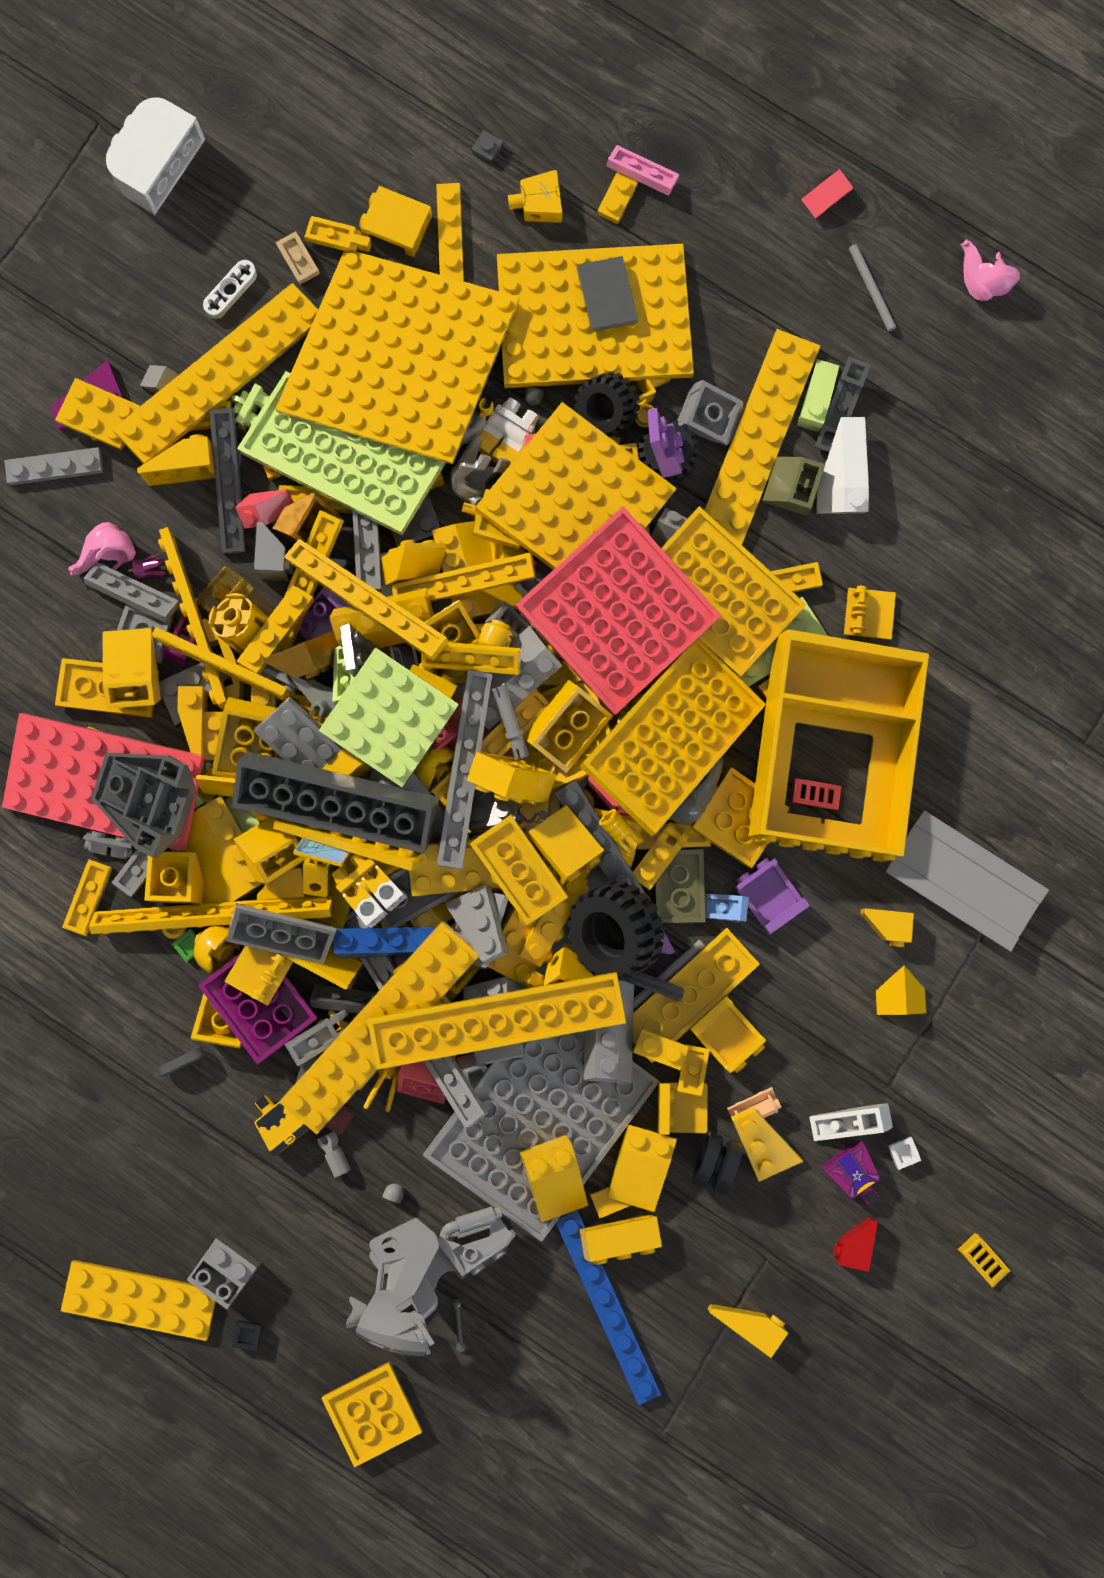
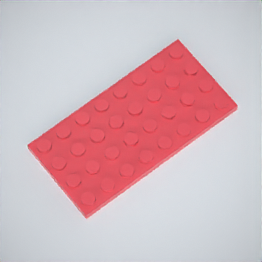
[2,713,205,852]

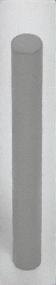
[849,244,896,332]
[633,940,705,1011]

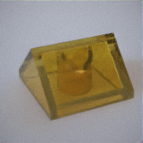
[195,565,253,614]

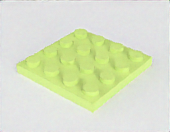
[318,647,459,787]

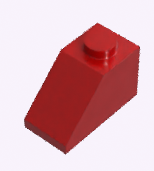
[833,1217,878,1271]

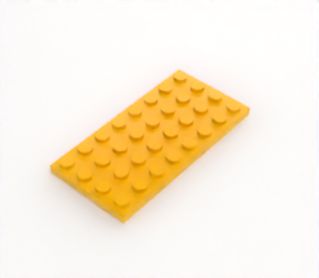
[579,638,766,836]

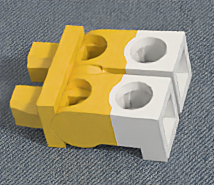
[332,854,407,928]

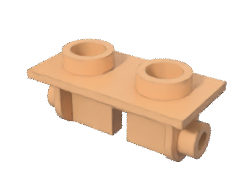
[727,1087,782,1118]

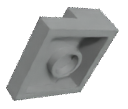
[117,605,173,663]

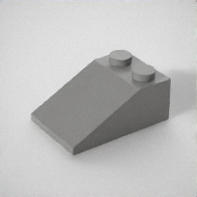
[463,976,523,1066]

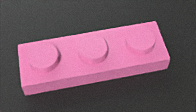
[606,145,680,196]

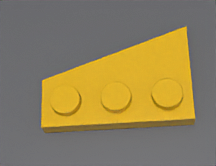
[731,1107,803,1182]

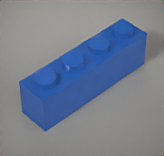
[334,927,435,958]

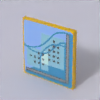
[293,838,351,868]

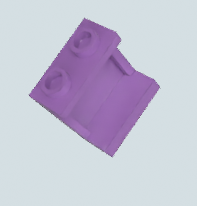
[734,858,810,935]

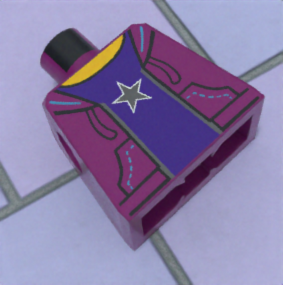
[821,1140,880,1204]

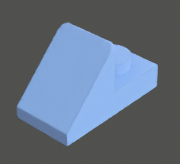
[705,893,749,922]

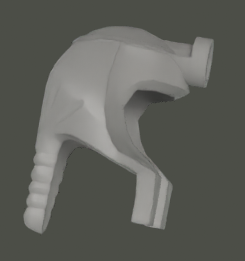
[450,434,510,506]

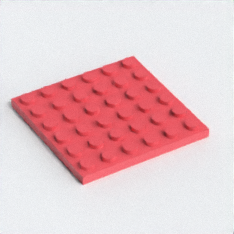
[515,506,721,715]

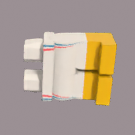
[478,397,539,468]

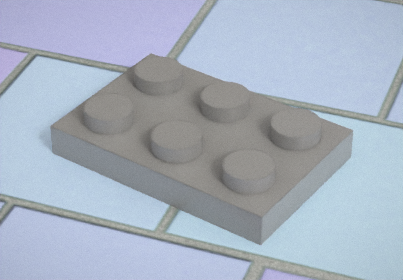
[254,697,343,769]

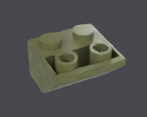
[762,457,825,516]

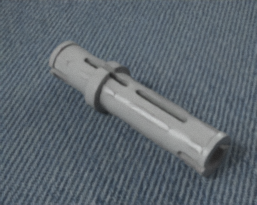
[492,684,530,760]

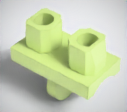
[230,384,270,431]

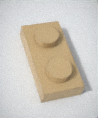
[275,231,320,285]

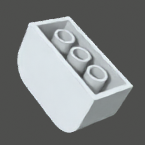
[106,98,205,215]

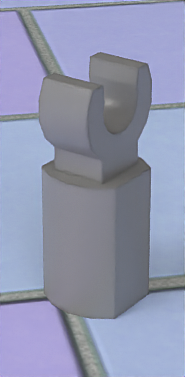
[317,1131,351,1178]

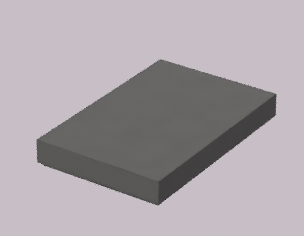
[576,256,638,333]

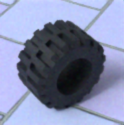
[574,372,640,437]
[638,419,698,485]

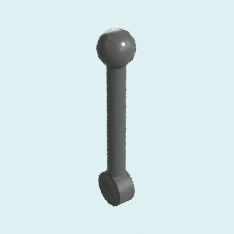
[452,1299,466,1352]

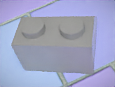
[254,522,295,581]

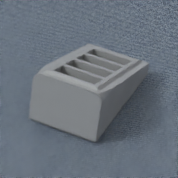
[486,601,531,641]

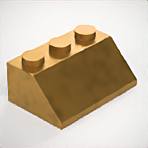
[264,631,339,679]

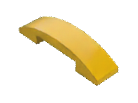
[201,619,244,700]

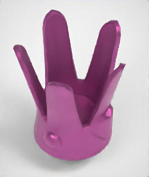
[128,553,166,579]

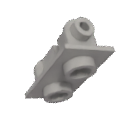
[83,829,135,860]

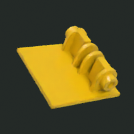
[844,586,896,640]
[224,946,293,1006]

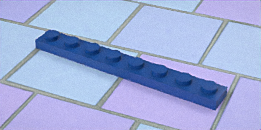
[556,1210,661,1405]

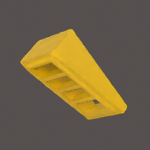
[957,1233,1010,1288]

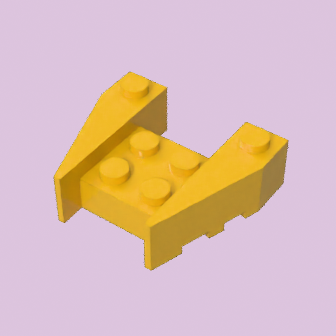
[177,686,280,775]

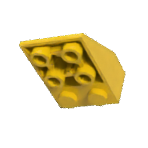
[103,628,161,709]

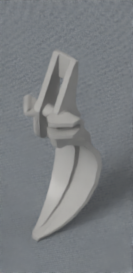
[289,675,336,722]

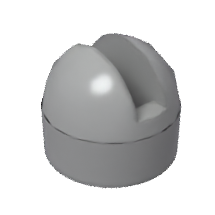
[382,1184,404,1204]

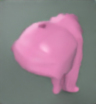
[961,239,1020,301]
[68,522,136,575]

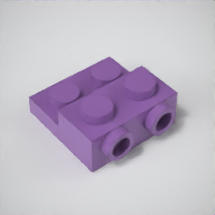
[648,408,685,478]

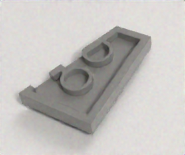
[159,653,231,727]
[445,884,508,964]

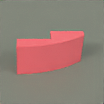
[801,169,854,219]

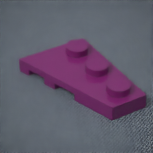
[50,360,124,431]

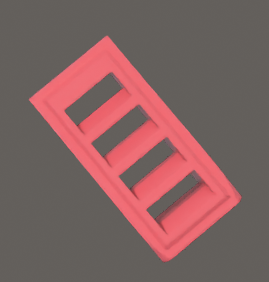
[790,778,841,810]

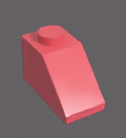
[236,489,294,528]

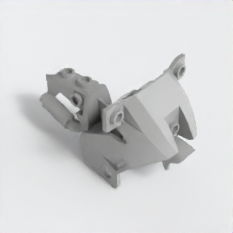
[346,1206,516,1356]

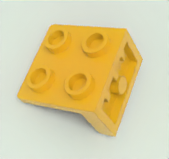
[658,1082,708,1135]

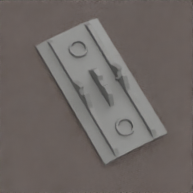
[885,810,1049,952]

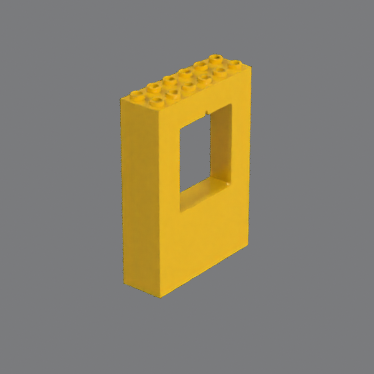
[748,629,929,862]

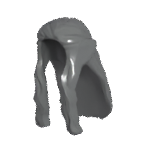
[670,757,723,825]

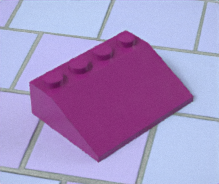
[198,953,319,1065]

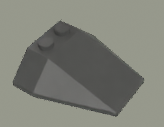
[91,753,196,858]

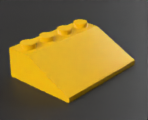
[432,521,523,623]
[211,697,325,779]
[171,796,266,904]

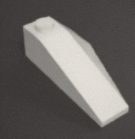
[816,417,869,514]

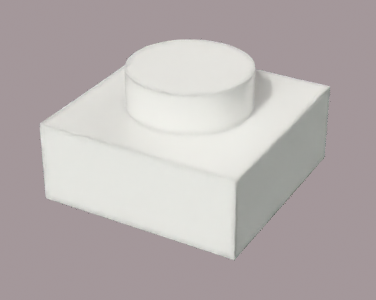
[887,1137,921,1170]

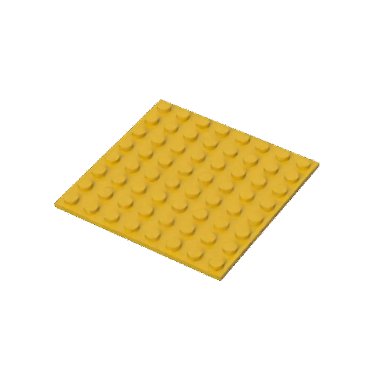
[275,251,519,464]

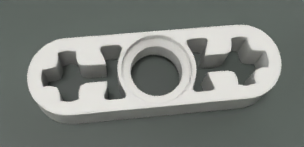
[203,260,257,319]

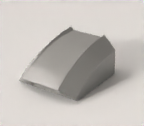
[678,380,743,445]

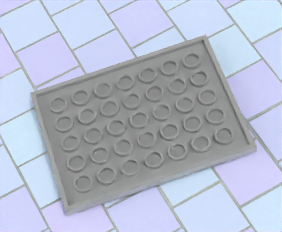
[423,1031,660,1242]

